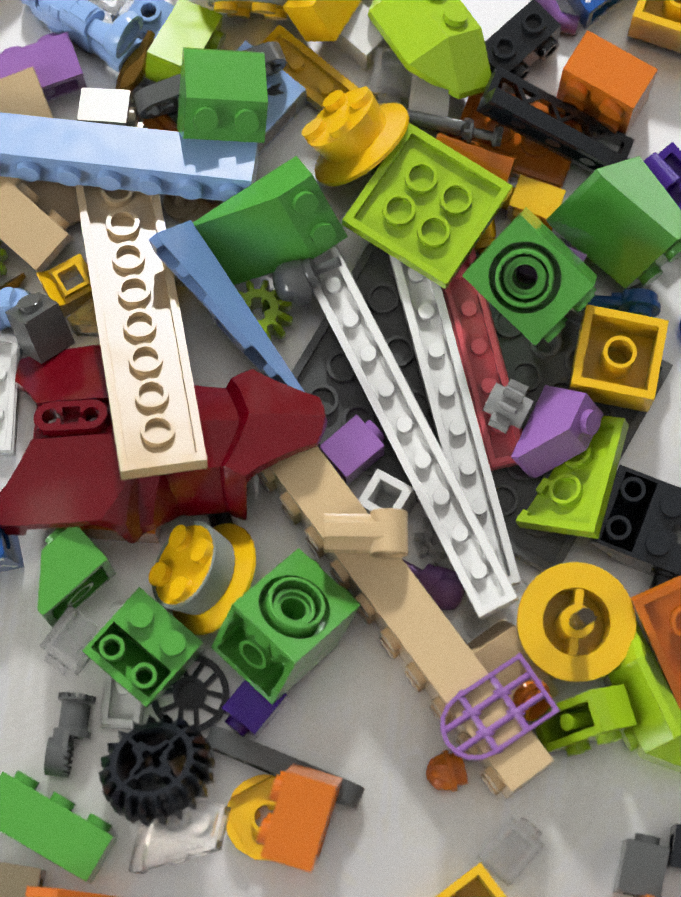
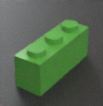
[0,770,117,884]

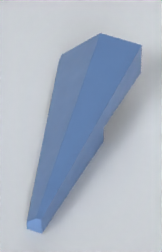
[149,220,304,392]

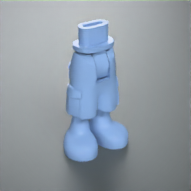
[21,0,143,73]

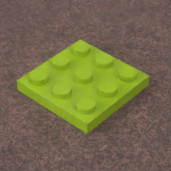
[342,123,513,289]

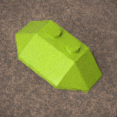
[367,0,491,99]
[603,619,681,773]

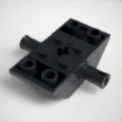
[590,465,681,589]

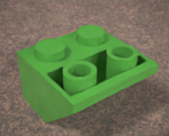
[82,587,205,708]

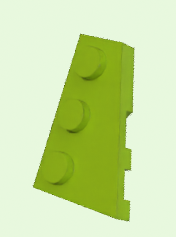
[515,416,629,539]

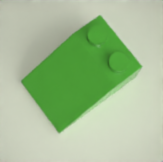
[192,156,348,285]

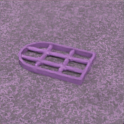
[440,653,560,760]

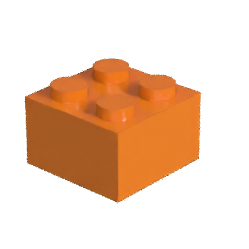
[557,30,658,135]
[256,763,343,873]

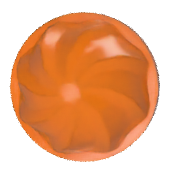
[426,750,468,792]

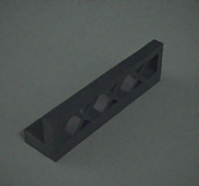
[476,66,634,173]

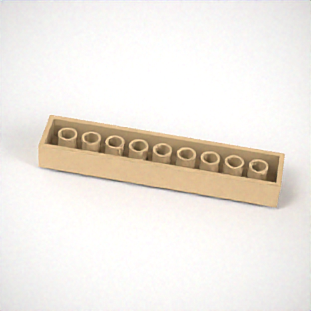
[257,446,554,799]

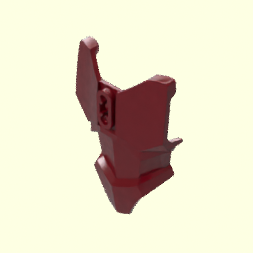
[0,344,327,544]

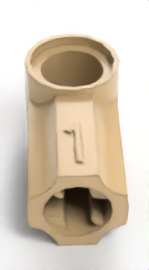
[324,508,408,559]

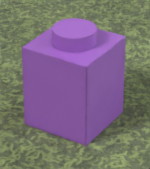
[319,415,385,486]

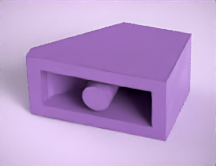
[511,385,603,478]

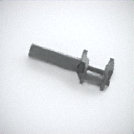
[406,109,504,148]

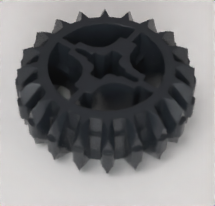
[99,714,215,828]

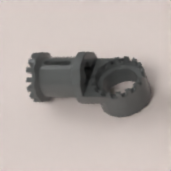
[44,692,96,778]

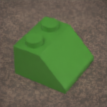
[177,47,268,143]
[37,527,116,629]

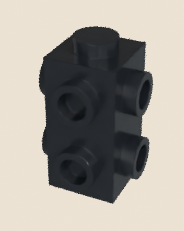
[485,0,561,90]

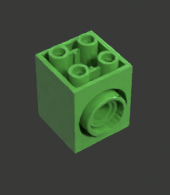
[462,207,597,346]
[211,548,361,705]

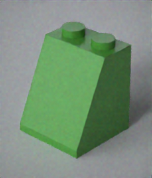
[546,156,681,289]

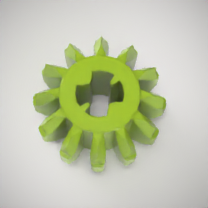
[237,279,293,342]

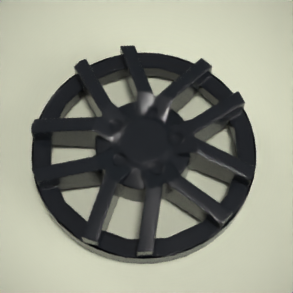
[152,655,229,731]

